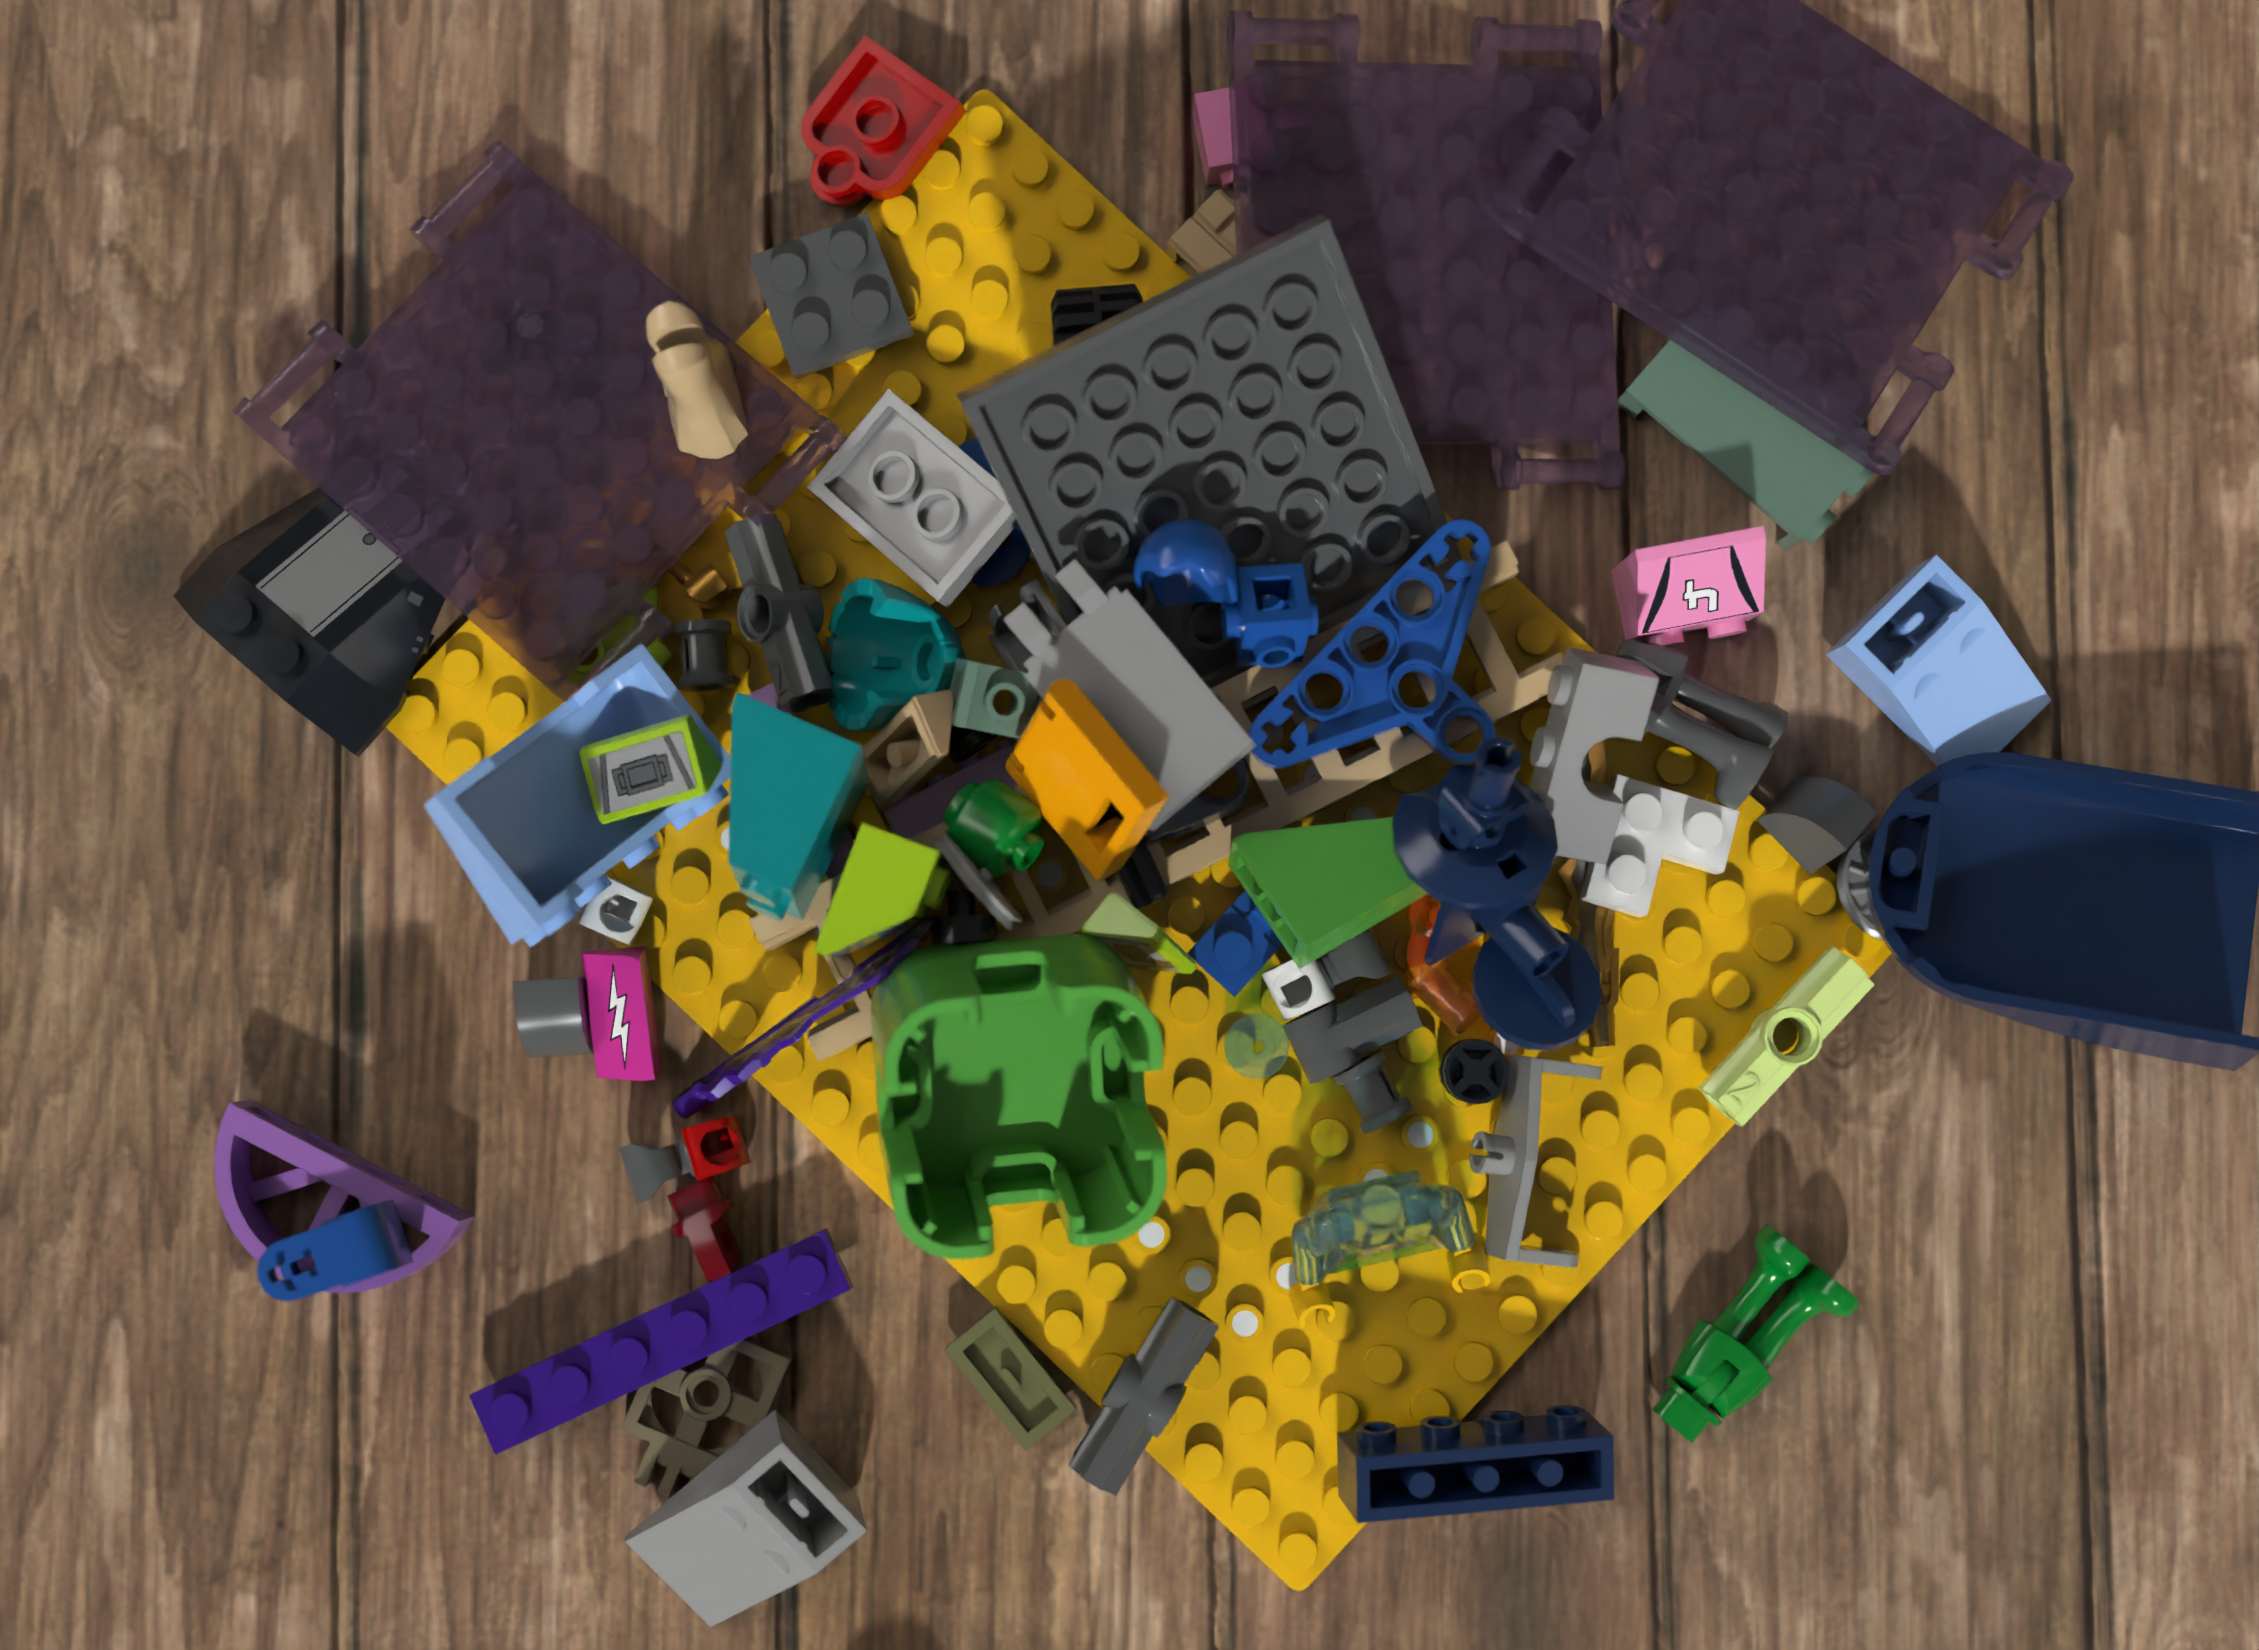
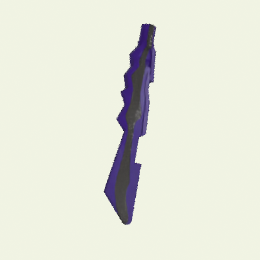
[672,916,933,1119]

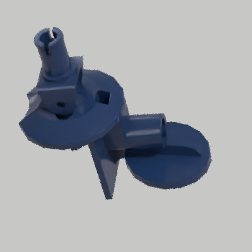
[1391,737,1601,1051]

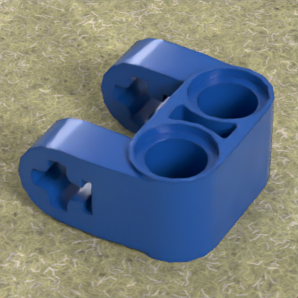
[257,1199,414,1302]

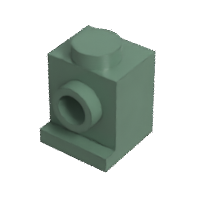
[949,658,1043,739]

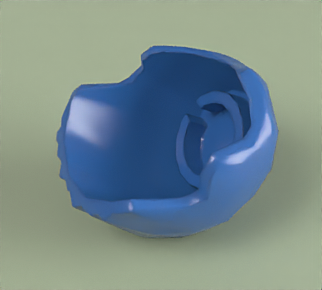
[1133,519,1239,606]

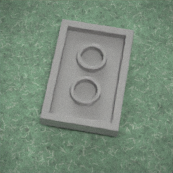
[807,388,1018,608]

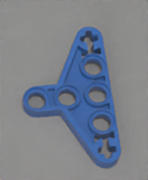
[1249,519,1496,769]

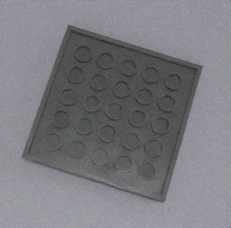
[957,214,1463,689]

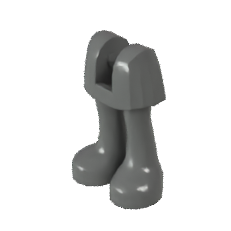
[1615,639,1789,810]

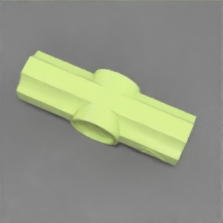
[1697,946,1875,1127]

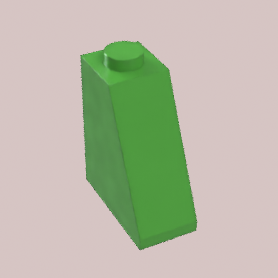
[1228,817,1428,969]

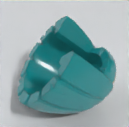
[824,577,966,731]

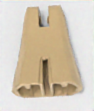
[646,301,748,459]

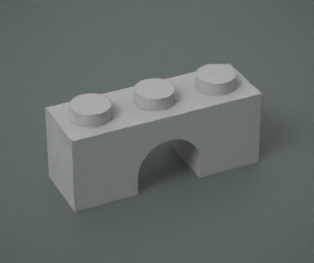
[1529,647,1659,865]

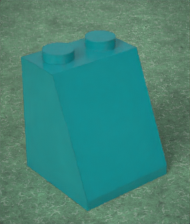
[728,692,870,921]

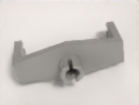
[1469,1054,1603,1268]

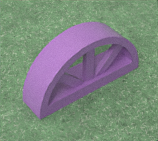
[214,1100,475,1293]

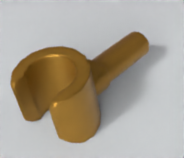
[646,544,733,610]

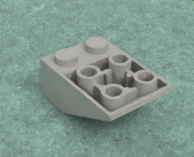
[624,1410,867,1627]

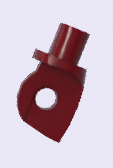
[667,1176,741,1283]

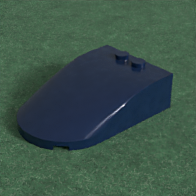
[1866,752,2259,1071]

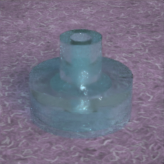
[1223,1014,1289,1079]

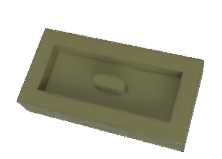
[944,1306,1077,1451]

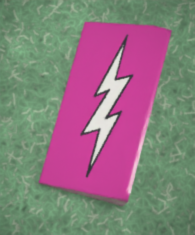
[581,946,662,1081]

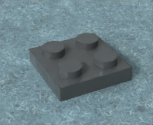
[748,212,914,380]

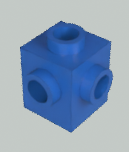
[1220,563,1318,668]

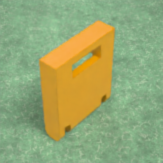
[1005,678,1169,882]

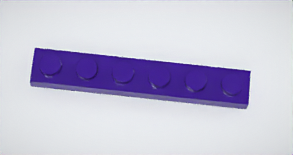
[469,1228,854,1455]

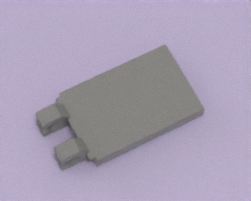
[1003,559,1257,831]

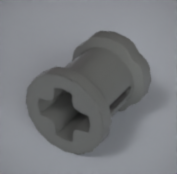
[674,619,735,692]
[1331,1049,1413,1134]

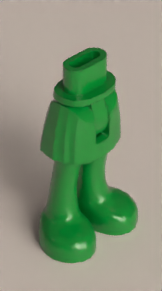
[1652,1224,1861,1443]

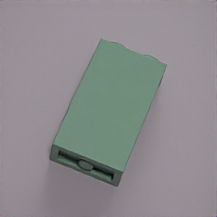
[1614,295,1883,551]

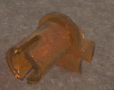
[1405,894,1481,1036]

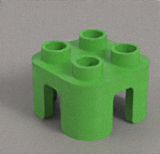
[871,934,1167,1260]

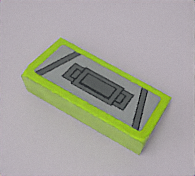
[579,714,723,824]
[1082,892,1197,974]

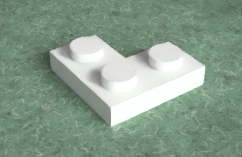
[1579,774,1740,918]

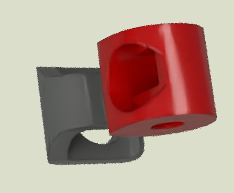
[619,1113,751,1204]

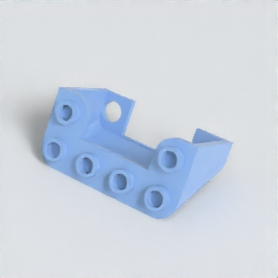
[423,643,731,947]

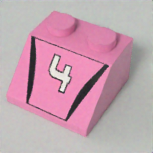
[1611,526,1766,647]

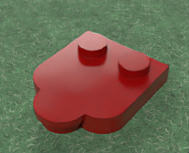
[801,35,966,208]

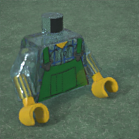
[1288,1170,1490,1328]

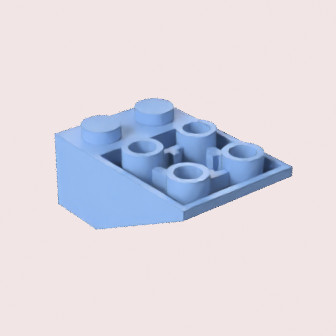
[1826,555,2052,767]

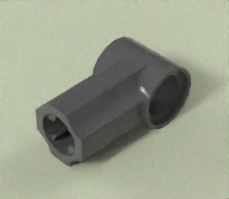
[1282,976,1423,1084]

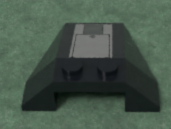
[173,446,483,757]

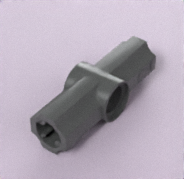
[725,513,837,713]
[1069,1295,1219,1496]

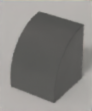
[1756,777,1878,874]
[513,977,594,1058]

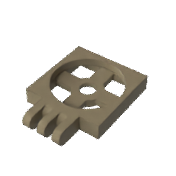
[620,1337,793,1497]

